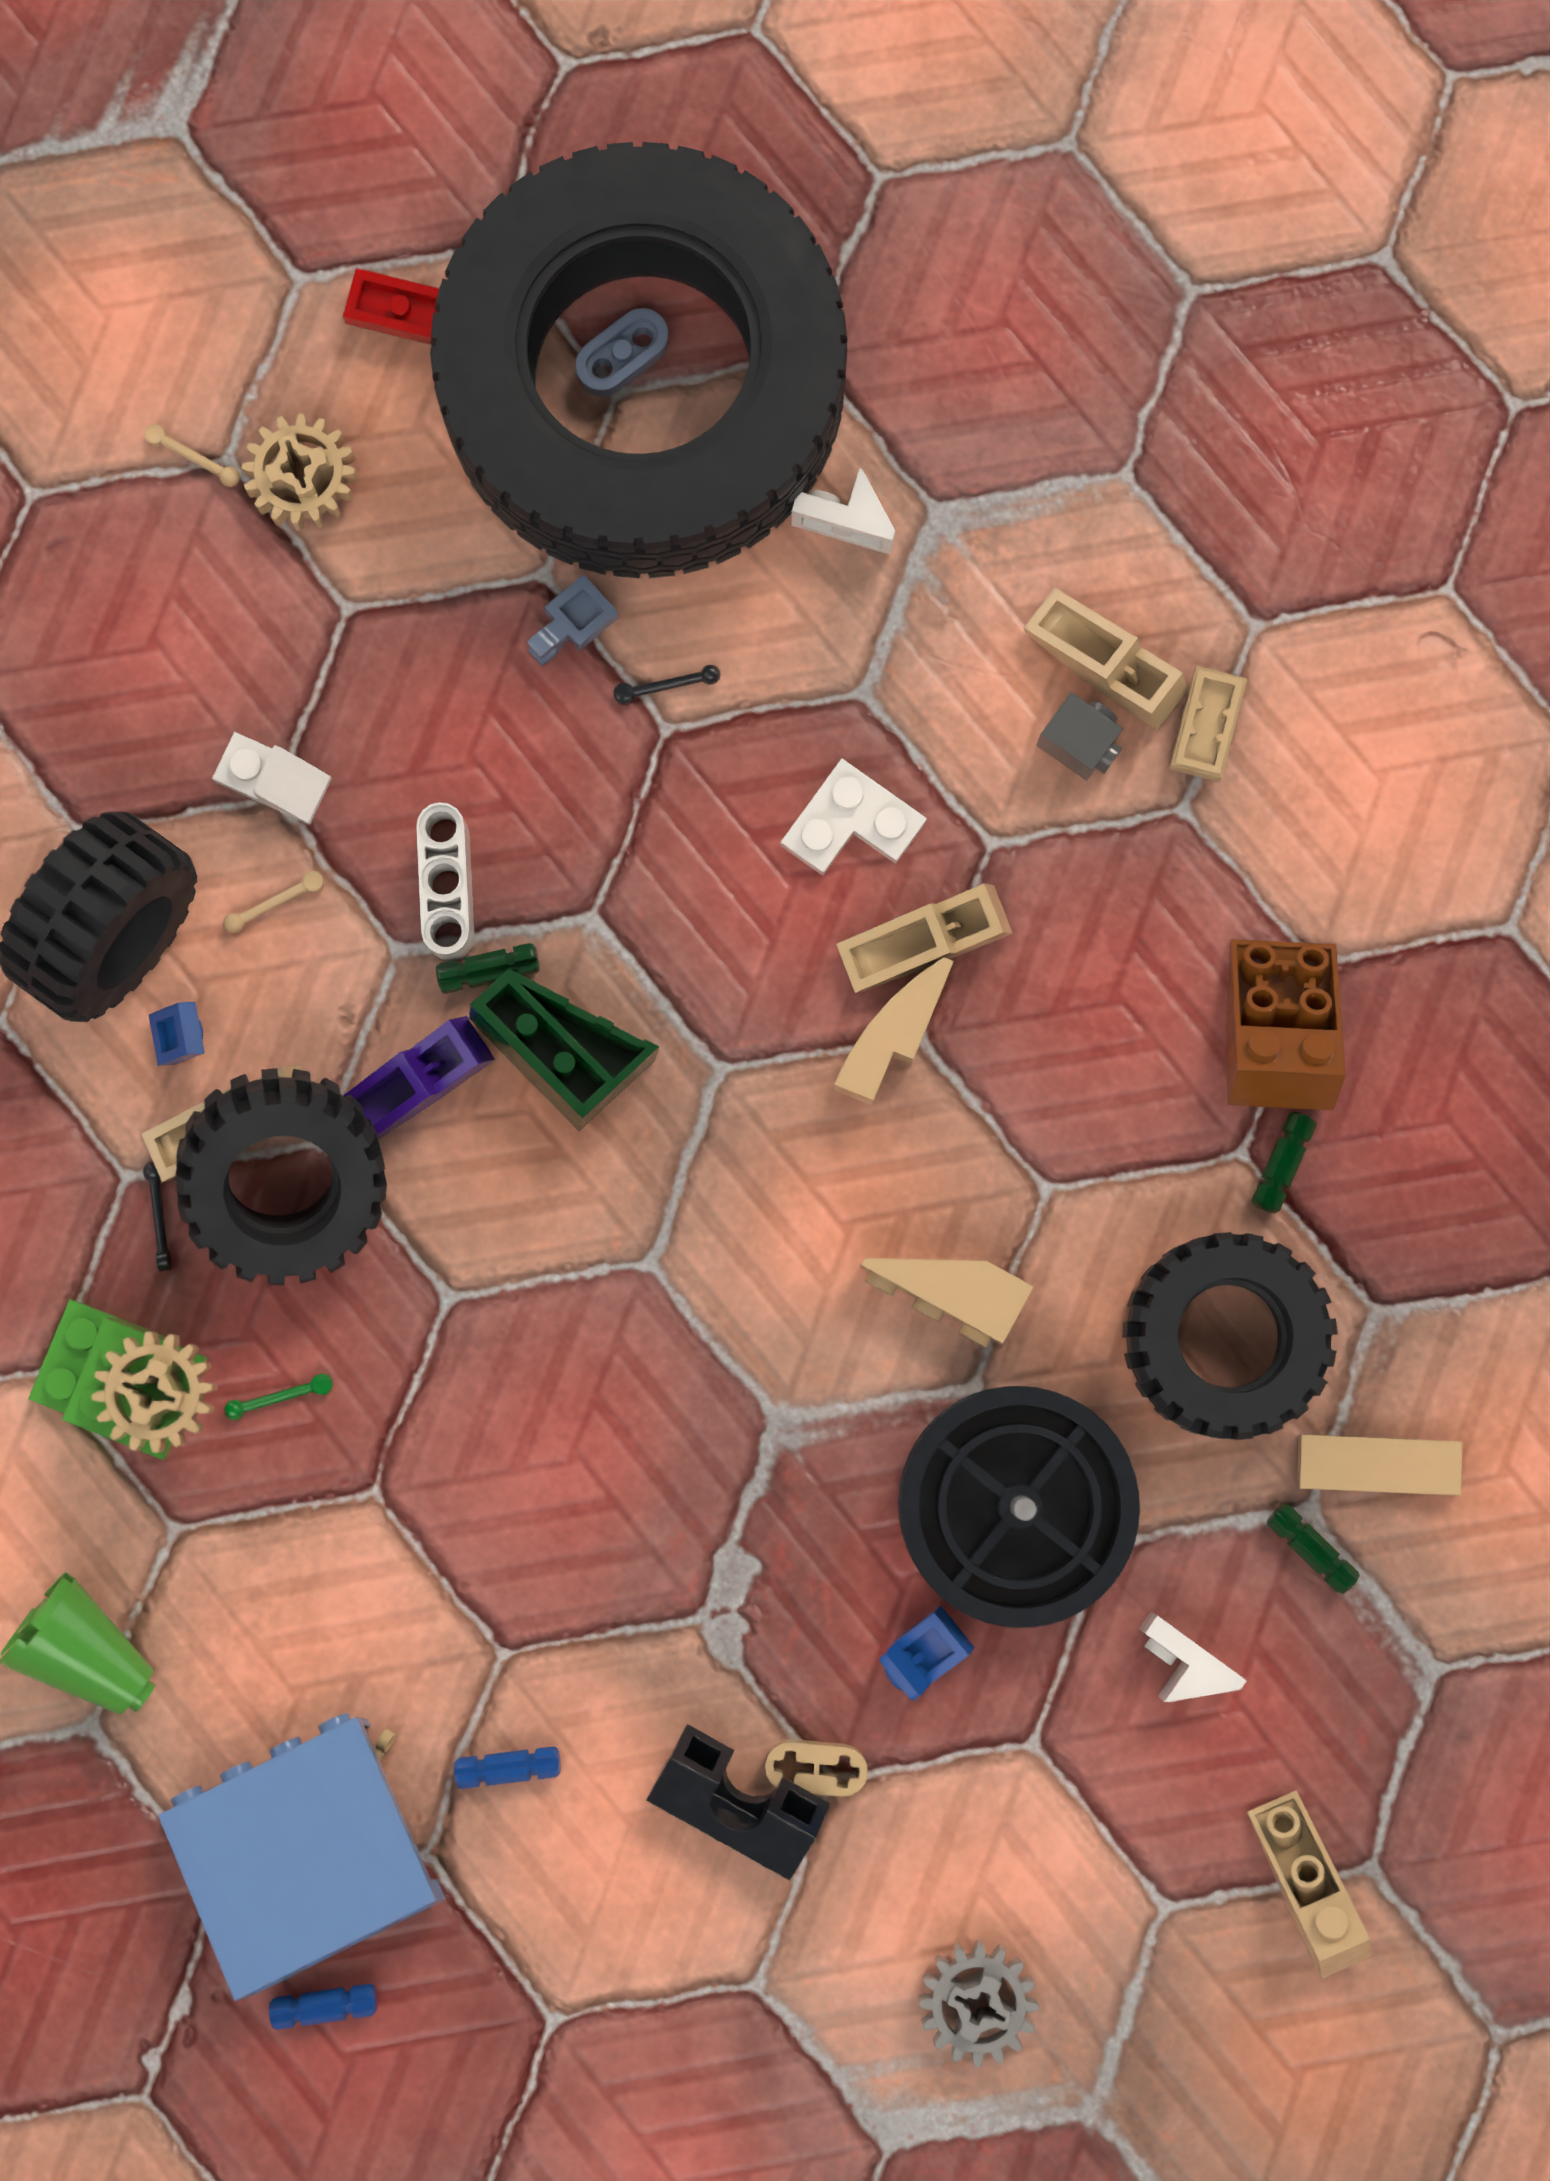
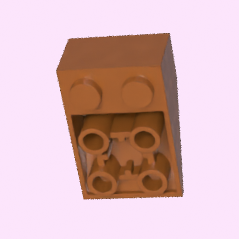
[1226,939,1346,1110]

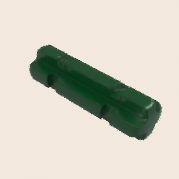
[436,943,540,994]
[1252,1111,1317,1214]
[1267,1504,1360,1594]

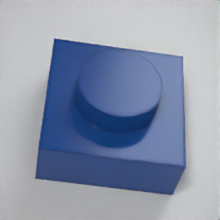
[149,1002,205,1066]

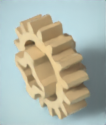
[242,414,358,531]
[92,1332,217,1453]

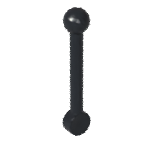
[614,664,721,705]
[143,1161,172,1272]

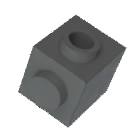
[1036,692,1123,781]

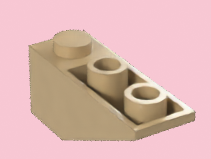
[860,1258,1034,1348]
[1247,1790,1372,1979]

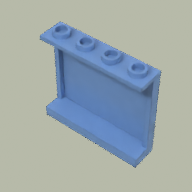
[158,1713,446,2001]

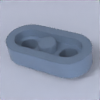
[575,308,669,397]

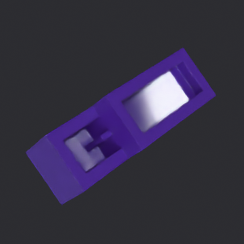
[343,1016,495,1139]

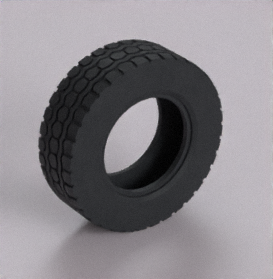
[430,142,847,578]

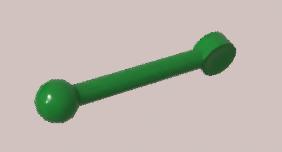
[224,1374,333,1421]

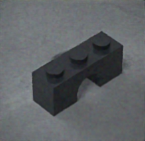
[646,1724,830,1881]

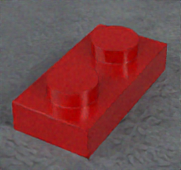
[342,268,440,345]

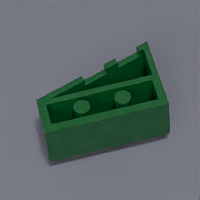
[469,969,660,1132]

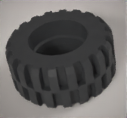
[0,811,197,1022]
[176,1068,387,1286]
[1122,1232,1338,1440]

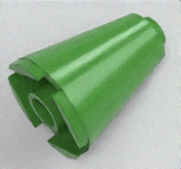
[0,1571,156,1715]

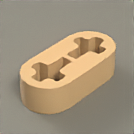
[765,1739,868,1797]

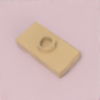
[1169,666,1247,782]

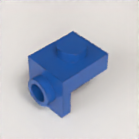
[879,1605,975,1701]

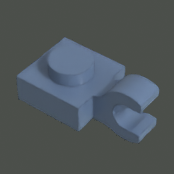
[527,574,618,667]

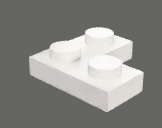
[781,759,927,876]

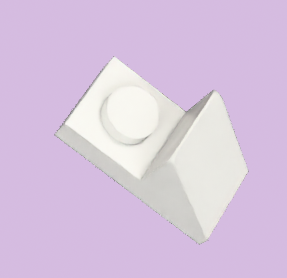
[791,468,895,554]
[212,732,332,825]
[1139,1612,1247,1702]

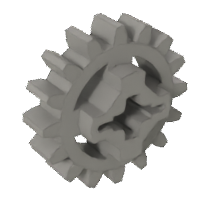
[918,1940,1039,2067]

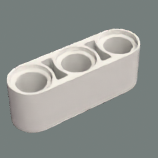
[416,802,475,961]

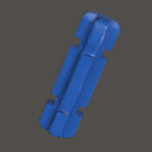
[454,1746,561,1789]
[269,1984,377,2030]

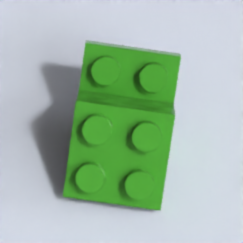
[28,1299,209,1460]

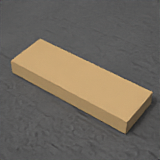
[1297,1434,1462,1496]

